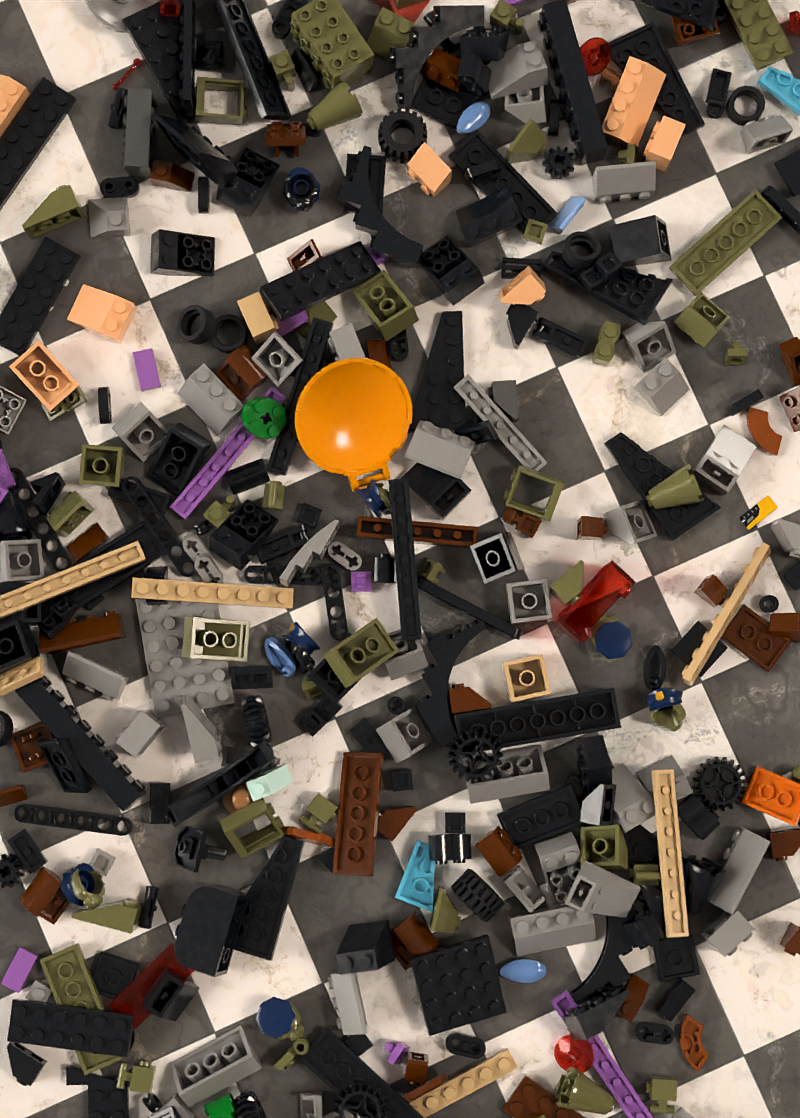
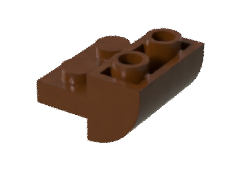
[669,15,720,46]
[215,344,269,401]
[19,866,70,925]
[390,911,440,971]

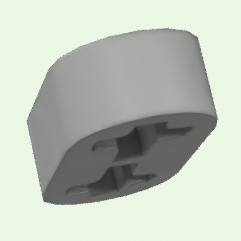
[183,533,213,568]
[328,542,362,571]
[194,553,223,584]

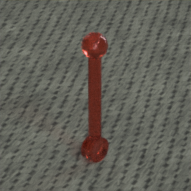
[112,58,141,91]

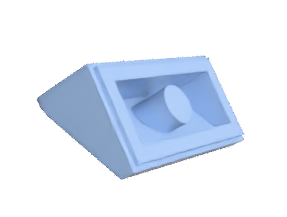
[549,196,585,234]

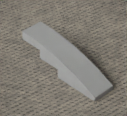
[279,519,340,587]

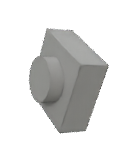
[89,848,116,876]
[25,979,52,1003]

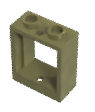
[195,77,248,125]
[503,465,564,521]
[220,798,284,859]

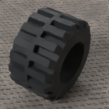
[378,108,427,163]
[451,869,505,923]

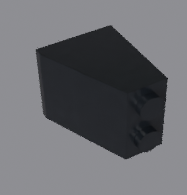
[609,215,672,267]
[470,532,525,584]
[336,920,395,975]

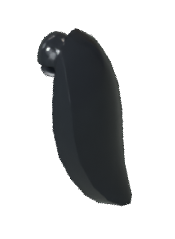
[643,645,667,691]

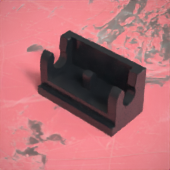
[231,665,273,690]

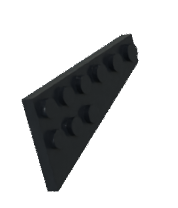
[632,0,718,31]
[234,836,305,961]

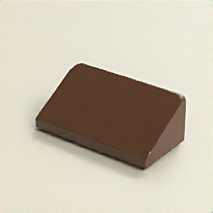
[366,339,391,369]
[66,522,110,562]
[0,784,28,807]

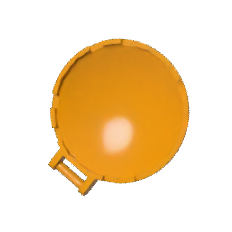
[295,358,412,492]

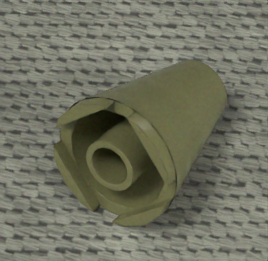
[306,81,363,131]
[646,464,704,509]
[555,1067,614,1115]

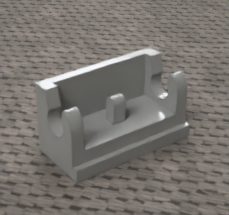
[503,866,546,913]
[300,1091,323,1118]

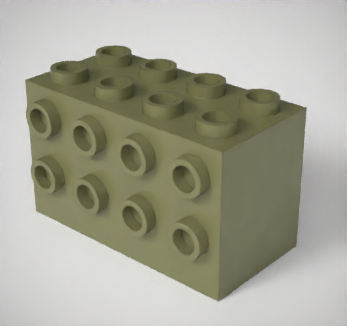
[290,0,374,91]

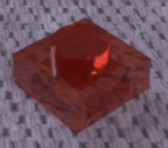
[788,11,800,37]

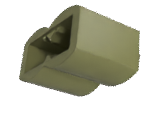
[592,321,621,367]

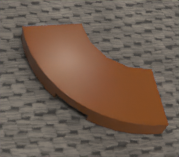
[747,407,782,456]
[282,826,335,847]
[679,1013,710,1072]

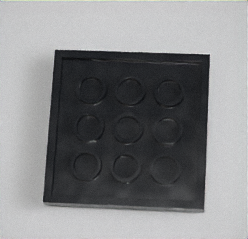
[409,934,507,1036]

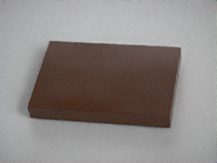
[721,604,792,672]

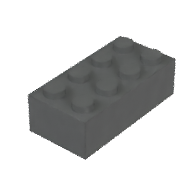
[121,89,157,179]

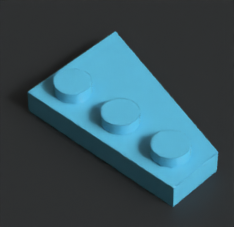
[757,66,800,116]
[395,840,435,912]

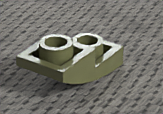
[41,386,88,421]

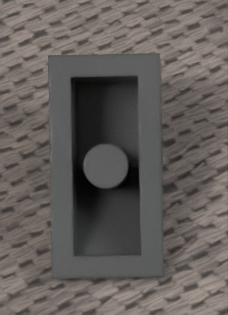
[488,380,519,422]

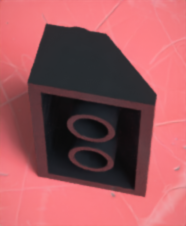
[456,187,525,247]

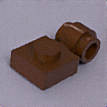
[502,507,542,539]

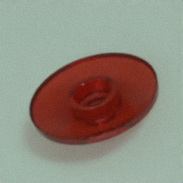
[580,37,611,76]
[554,1035,594,1073]

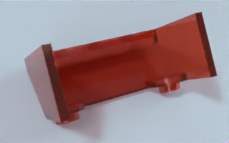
[552,560,636,643]

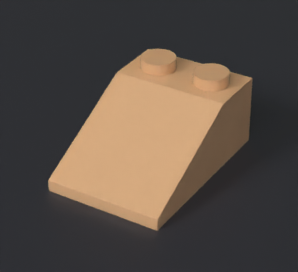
[67,284,137,344]
[9,340,80,411]

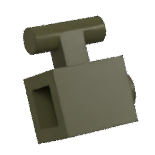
[489,0,524,35]
[269,50,296,92]
[262,481,286,511]
[203,495,236,528]
[298,793,338,833]
[628,863,661,885]
[116,1060,156,1094]
[646,1075,677,1114]

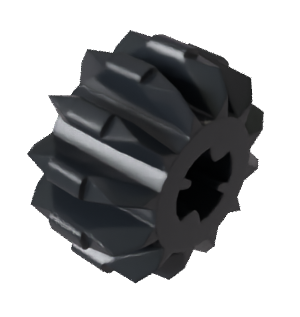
[542,145,576,180]
[0,854,25,888]

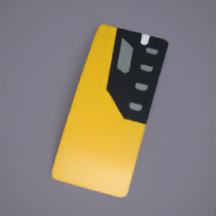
[740,496,778,530]

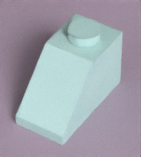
[246,764,293,801]

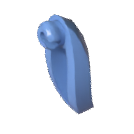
[456,102,491,134]
[265,636,296,677]
[500,959,547,983]

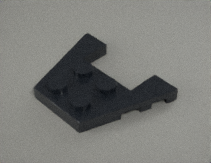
[66,1065,129,1118]

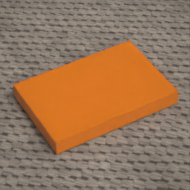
[741,766,800,827]

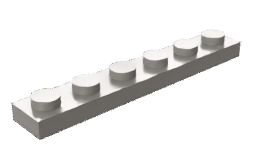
[453,374,547,471]

